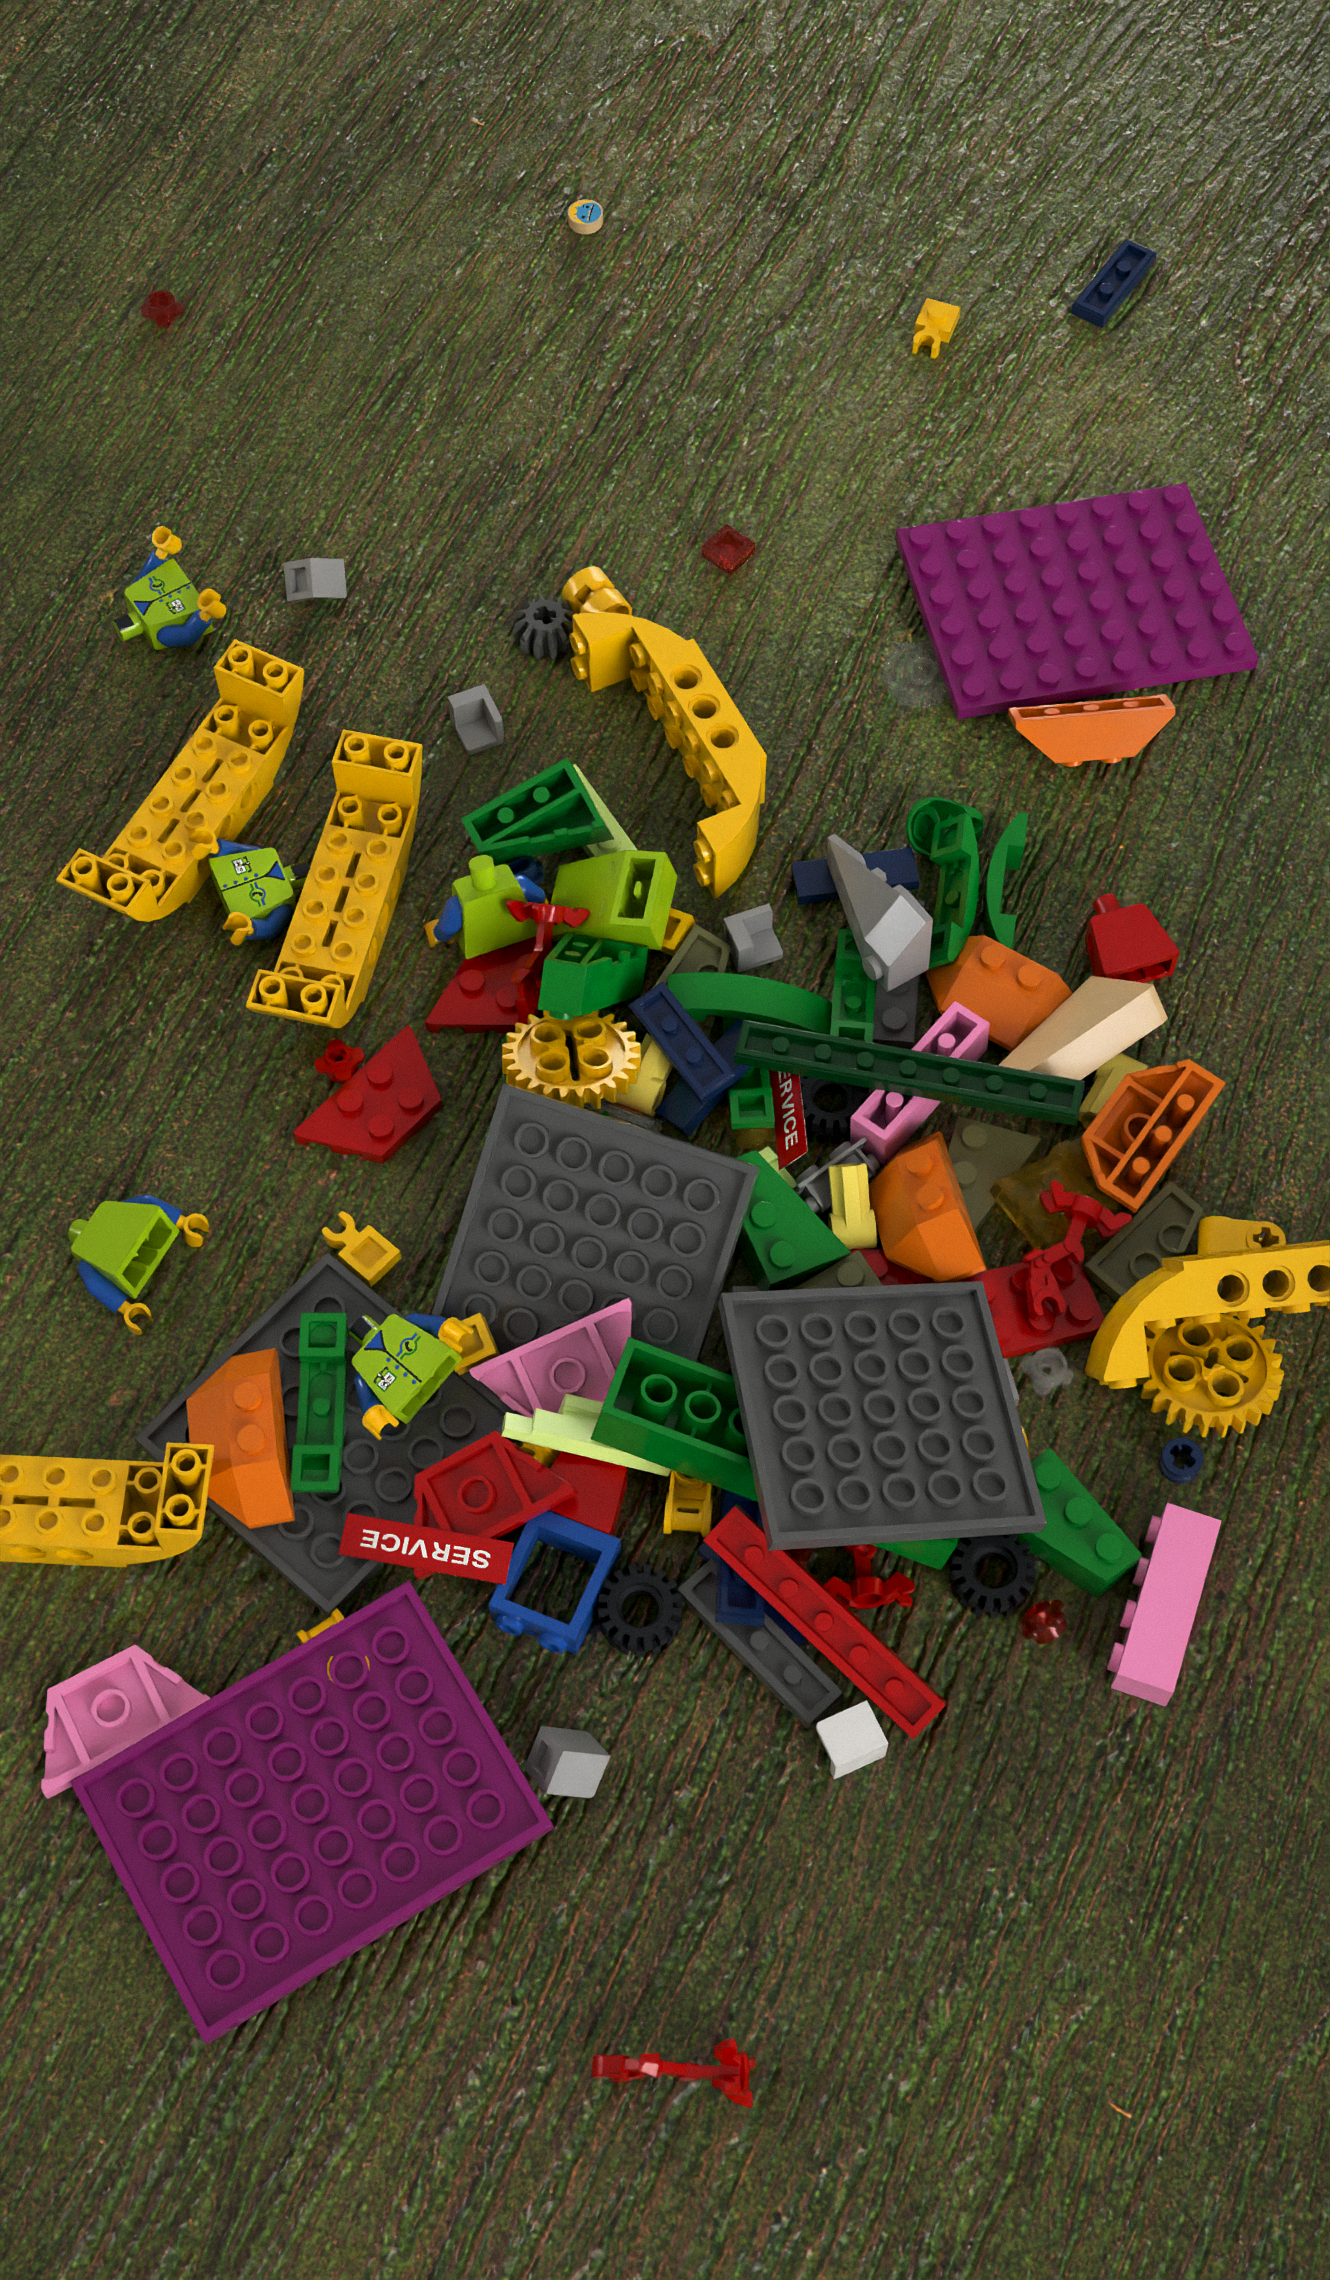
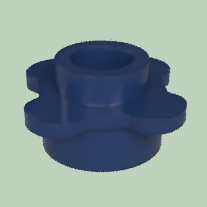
[508,856,545,885]

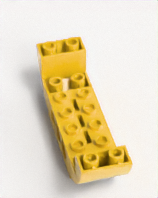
[569,612,767,899]
[56,639,304,922]
[246,729,423,1028]
[1085,1240,1330,1389]
[0,1442,214,1568]

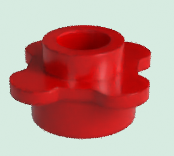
[314,1039,365,1083]

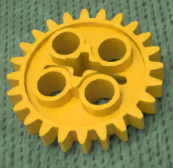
[502,1010,641,1109]
[1136,1313,1284,1438]

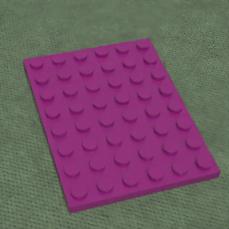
[895,483,1259,719]
[70,1581,554,2044]

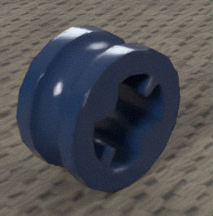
[1159,1437,1203,1484]

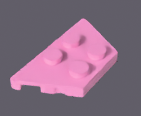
[469,1297,633,1418]
[41,1645,210,1799]

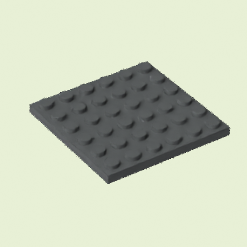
[432,1084,761,1363]
[134,1253,520,1618]
[718,1281,1047,1551]

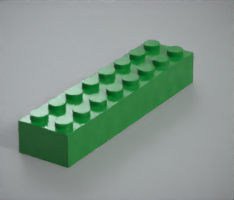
[591,1337,959,1570]

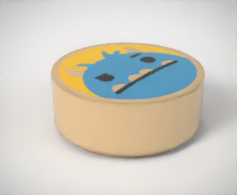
[568,199,603,234]

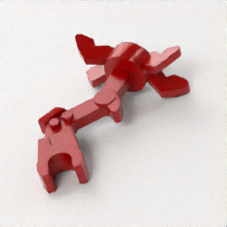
[506,900,590,1025]
[1021,1180,1132,1320]
[824,1544,915,1609]
[591,2038,756,2108]

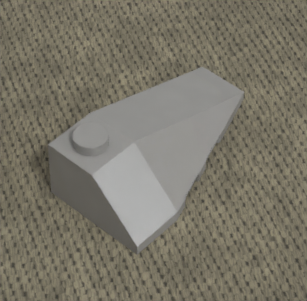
[827,834,933,992]

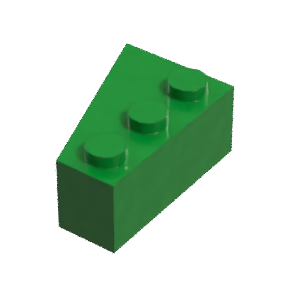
[461,757,614,865]
[538,932,649,1020]
[735,1150,851,1291]
[1006,1448,1142,1599]

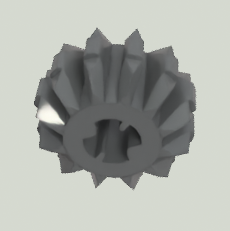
[513,594,576,661]

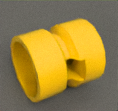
[561,566,632,616]

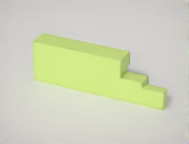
[501,1393,671,1477]

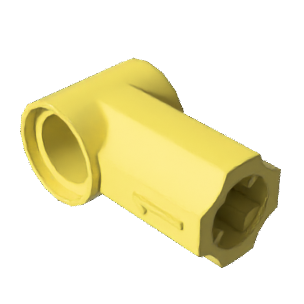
[615,1033,673,1116]
[1078,1053,1149,1129]
[828,1163,877,1250]

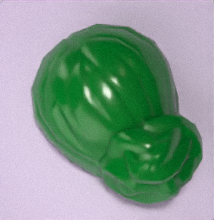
[905,797,985,858]

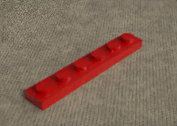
[703,1504,947,1740]

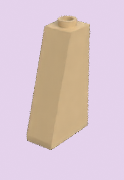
[999,976,1168,1080]

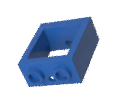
[489,1511,621,1654]

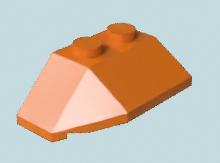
[1008,694,1176,767]
[923,935,1073,1052]
[1080,1059,1226,1213]
[869,1131,987,1283]
[186,1348,295,1529]

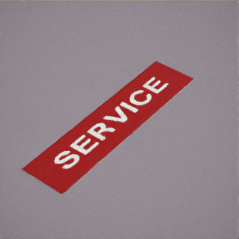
[769,1070,808,1171]
[338,1513,514,1585]

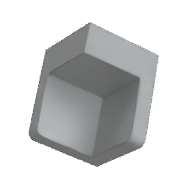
[284,558,347,602]
[448,684,505,755]
[723,904,783,973]
[524,1726,610,1798]

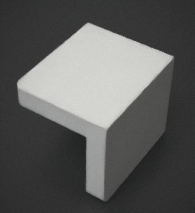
[816,1700,888,1779]

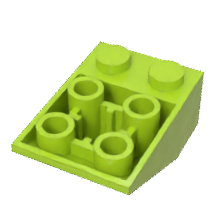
[550,850,677,950]

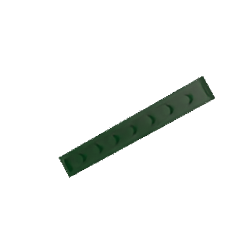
[734,1020,1085,1126]

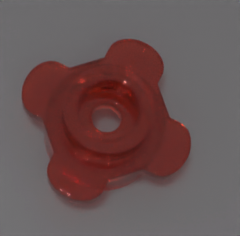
[141,290,185,327]
[1021,1600,1068,1644]

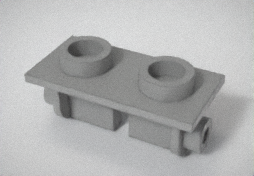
[794,1137,880,1215]

